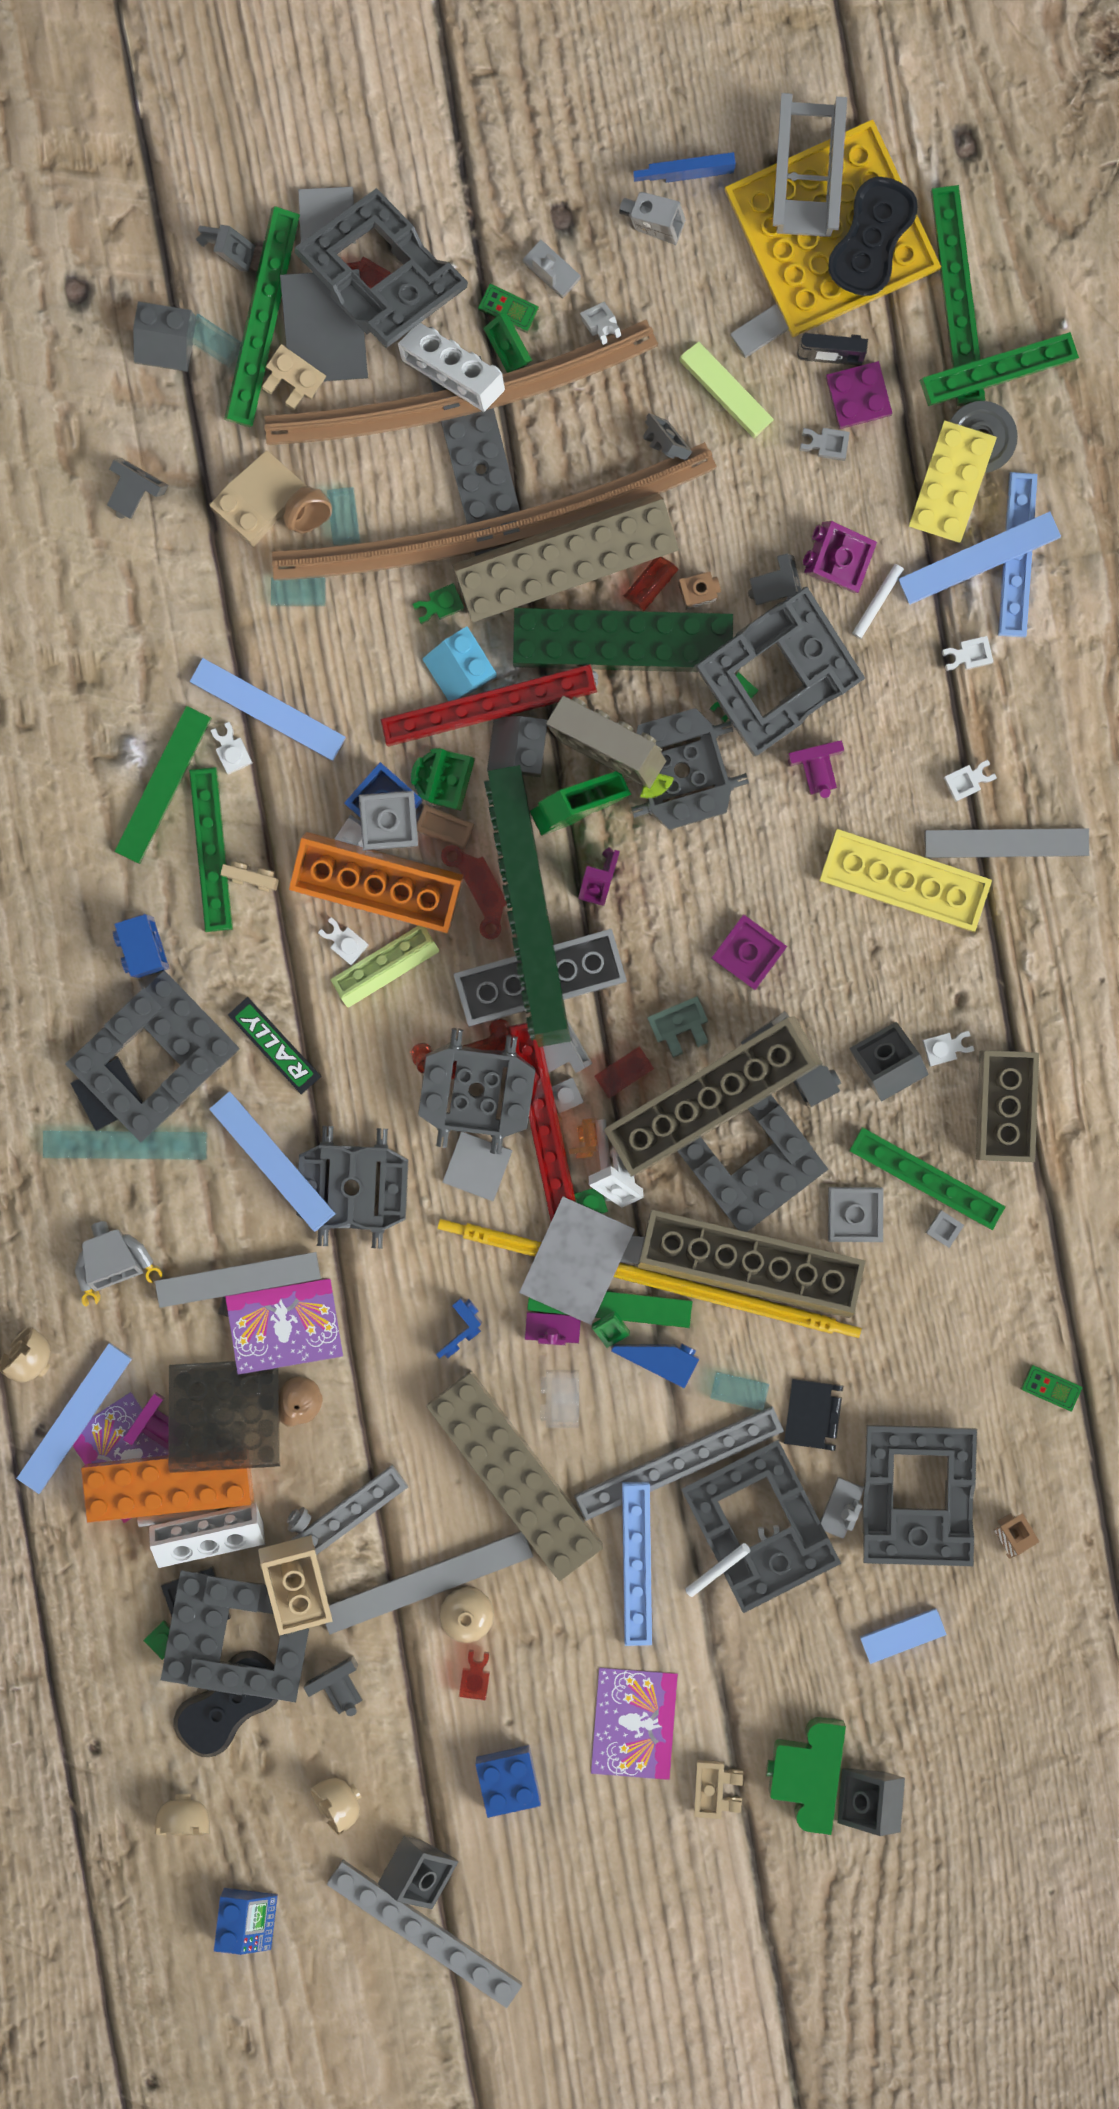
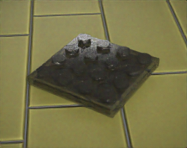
[168,1361,280,1473]

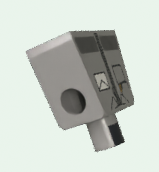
[619,192,686,245]

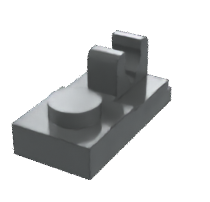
[643,413,692,460]

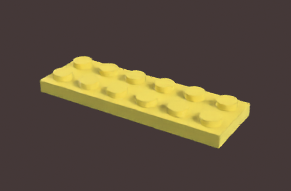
[819,829,992,932]

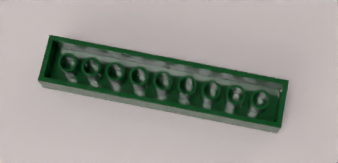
[484,765,571,1047]

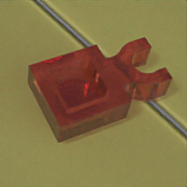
[459,1649,490,1701]

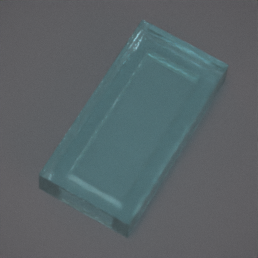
[192,314,241,368]
[327,487,361,546]
[271,578,326,606]
[710,1371,769,1411]

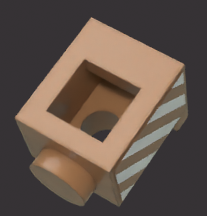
[678,572,721,610]
[994,1513,1040,1559]

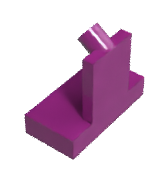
[787,740,845,798]
[578,847,620,906]
[525,1312,581,1345]
[123,1392,185,1450]

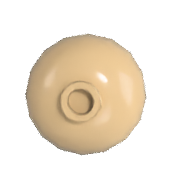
[0,1327,51,1383]
[440,1586,494,1643]
[310,1778,361,1835]
[155,1794,210,1836]

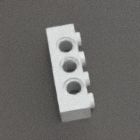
[398,323,505,412]
[149,1503,265,1568]

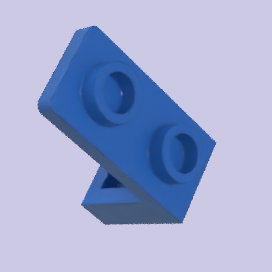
[436,1297,482,1359]

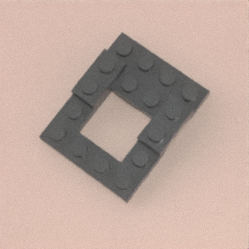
[295,188,468,348]
[694,587,865,757]
[65,970,240,1143]
[678,1095,829,1232]
[862,1425,977,1566]
[681,1440,842,1613]
[160,1570,309,1703]

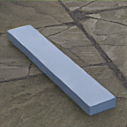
[998,472,1038,638]
[899,512,1061,605]
[190,658,346,761]
[209,1091,336,1232]
[16,1343,133,1494]
[622,1482,652,1646]

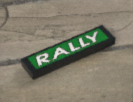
[228,996,322,1095]

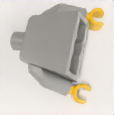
[75,1221,162,1306]

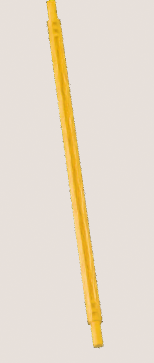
[437,1219,862,1338]

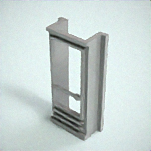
[773,93,847,237]

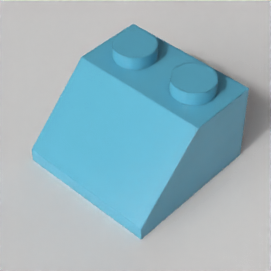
[422,626,497,701]

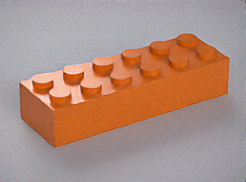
[289,832,464,933]
[81,1446,254,1523]

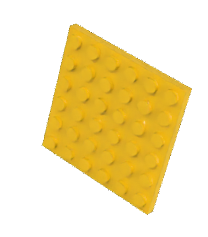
[724,119,941,338]

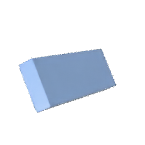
[860,1608,947,1664]

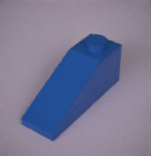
[611,1343,699,1389]

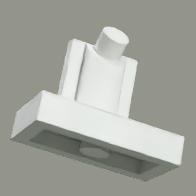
[589,1146,644,1208]

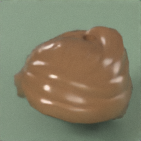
[283,487,332,534]
[276,1376,323,1427]

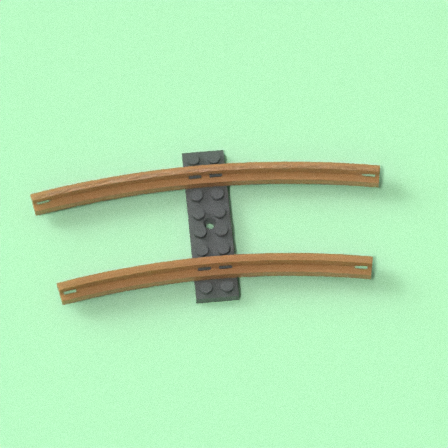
[265,319,717,581]

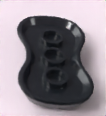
[828,177,918,296]
[173,1651,278,1758]

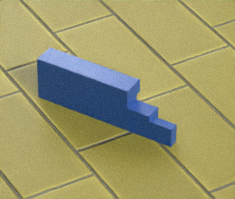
[633,152,736,183]

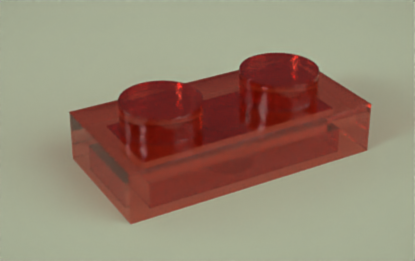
[623,556,679,611]
[594,1046,654,1098]

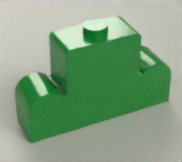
[529,771,631,836]
[766,1717,846,1835]

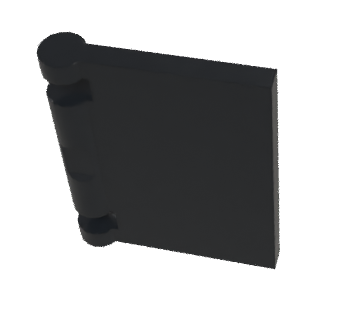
[784,1379,844,1451]

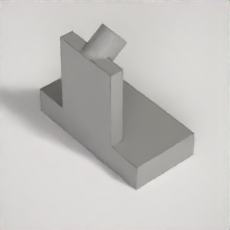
[523,240,581,299]
[543,1020,592,1073]
[820,1477,864,1539]

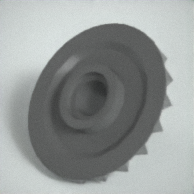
[950,401,1018,473]

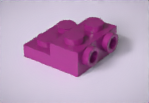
[803,521,877,593]

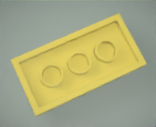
[909,420,997,543]

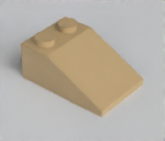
[209,450,307,548]
[258,1535,333,1636]

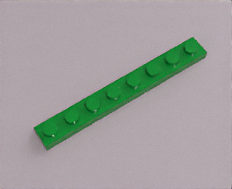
[931,185,986,406]
[224,206,300,428]

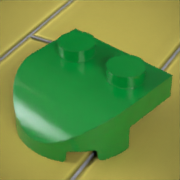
[411,748,475,811]

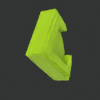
[640,773,674,798]

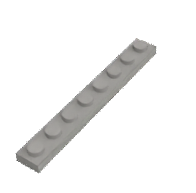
[327,1860,522,2008]

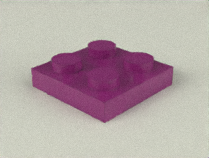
[825,361,893,429]
[711,914,788,991]

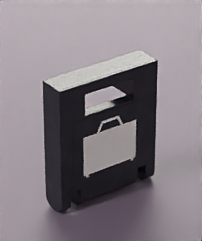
[797,333,868,366]

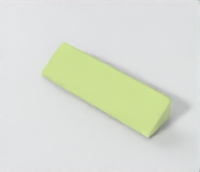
[679,342,774,439]
[330,925,439,1007]

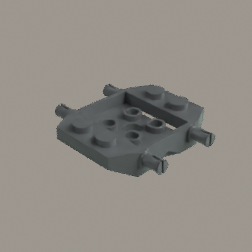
[631,708,749,830]
[418,1028,535,1154]
[296,1126,409,1249]

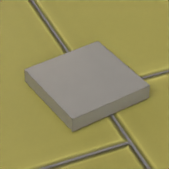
[298,187,356,244]
[359,791,418,851]
[442,1131,513,1201]
[828,1187,883,1242]

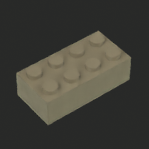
[546,696,666,789]
[976,1050,1039,1162]

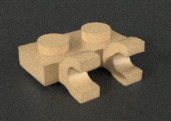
[262,344,326,411]
[220,861,279,893]
[694,1760,743,1819]

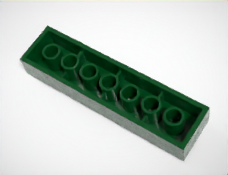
[513,608,733,672]

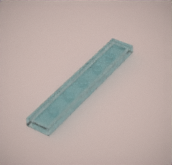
[43,1131,207,1160]

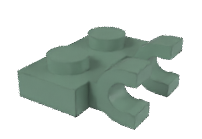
[647,996,708,1058]

